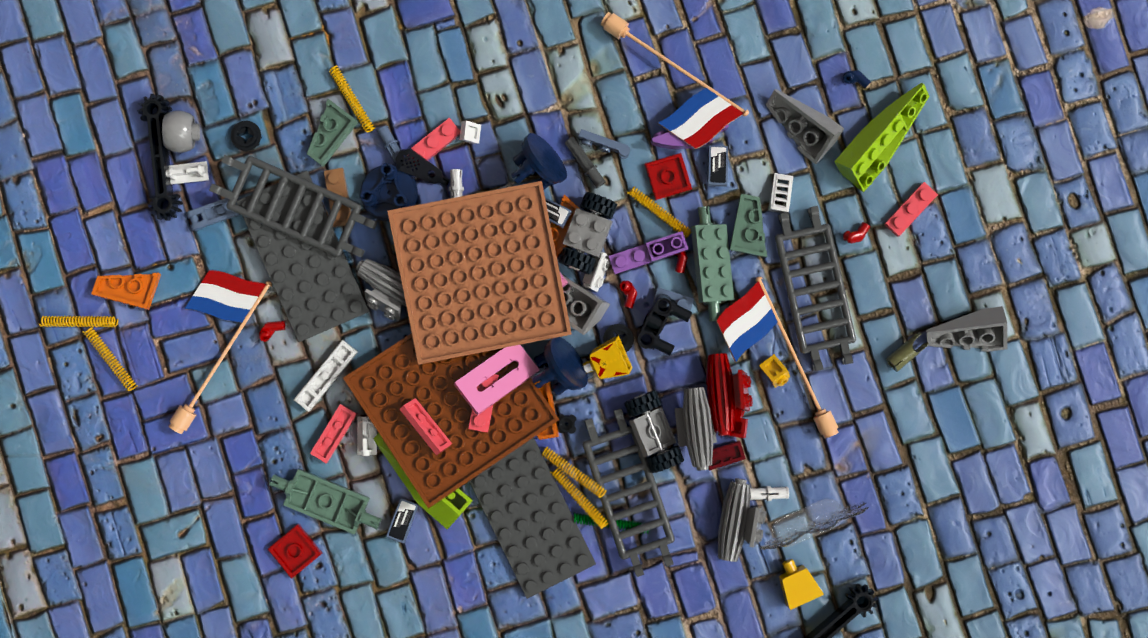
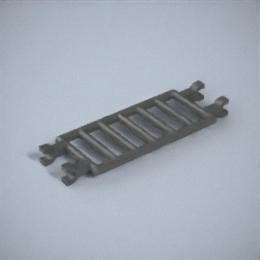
[209,155,378,257]
[775,206,856,371]
[582,409,675,577]

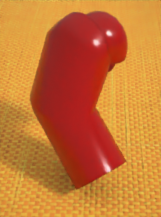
[843,222,870,244]
[675,251,688,273]
[620,281,637,309]
[259,321,285,342]

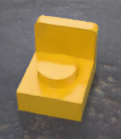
[759,354,790,388]

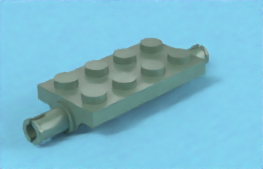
[691,206,734,322]
[269,469,382,534]

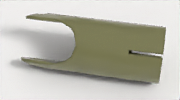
[886,332,929,372]

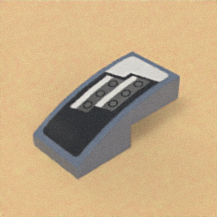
[707,145,728,187]
[545,198,572,228]
[386,498,419,544]

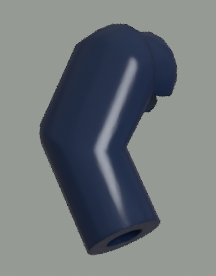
[843,70,871,89]

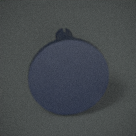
[511,133,567,190]
[360,163,418,222]
[532,337,588,395]

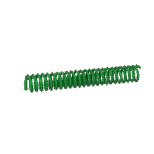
[573,512,649,534]

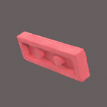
[407,117,460,166]
[884,182,938,237]
[468,374,499,433]
[399,398,452,456]
[310,404,358,463]

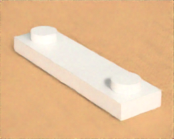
[294,340,358,412]

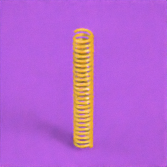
[329,65,375,132]
[627,186,692,238]
[39,316,119,327]
[83,327,138,391]
[542,447,607,498]
[550,467,609,529]

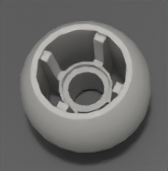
[162,110,200,153]

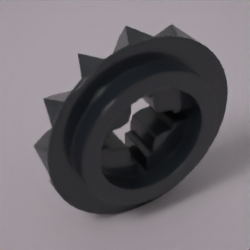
[231,121,262,152]
[603,324,634,352]

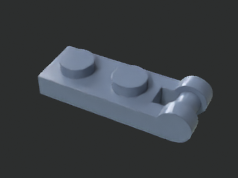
[578,129,630,159]
[186,198,240,231]

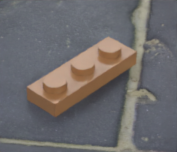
[324,168,351,228]

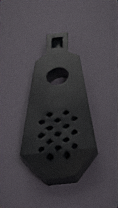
[395,148,450,186]

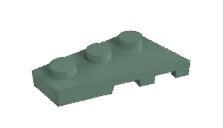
[307,99,358,167]
[729,194,767,258]

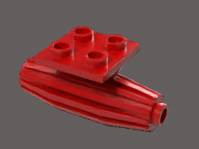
[706,353,753,436]

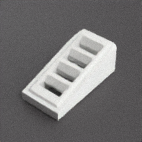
[768,173,793,213]

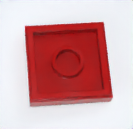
[644,153,692,201]
[268,524,323,579]

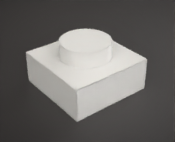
[459,121,481,144]

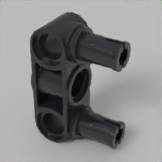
[637,294,692,356]

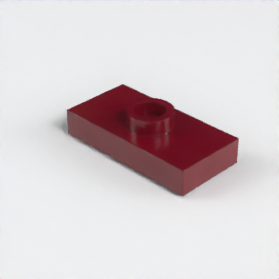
[708,440,746,471]

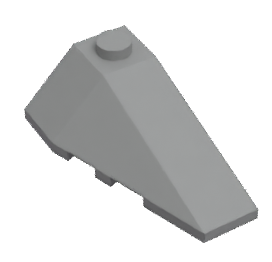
[766,89,844,164]
[562,274,610,335]
[926,306,1007,352]

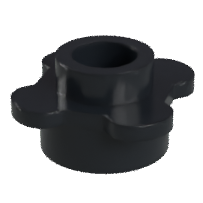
[558,414,576,434]

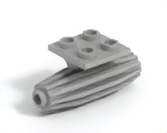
[356,259,407,321]
[674,387,717,471]
[718,478,767,562]

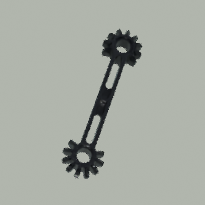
[137,94,183,221]
[804,584,878,638]

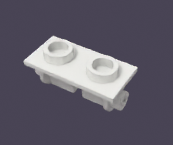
[166,161,209,185]
[582,252,610,292]
[357,416,377,456]

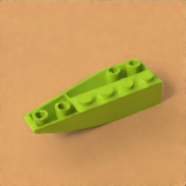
[834,83,930,192]
[373,433,473,530]

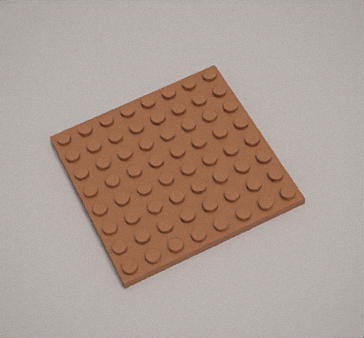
[388,181,572,365]

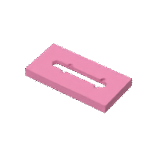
[454,345,540,416]

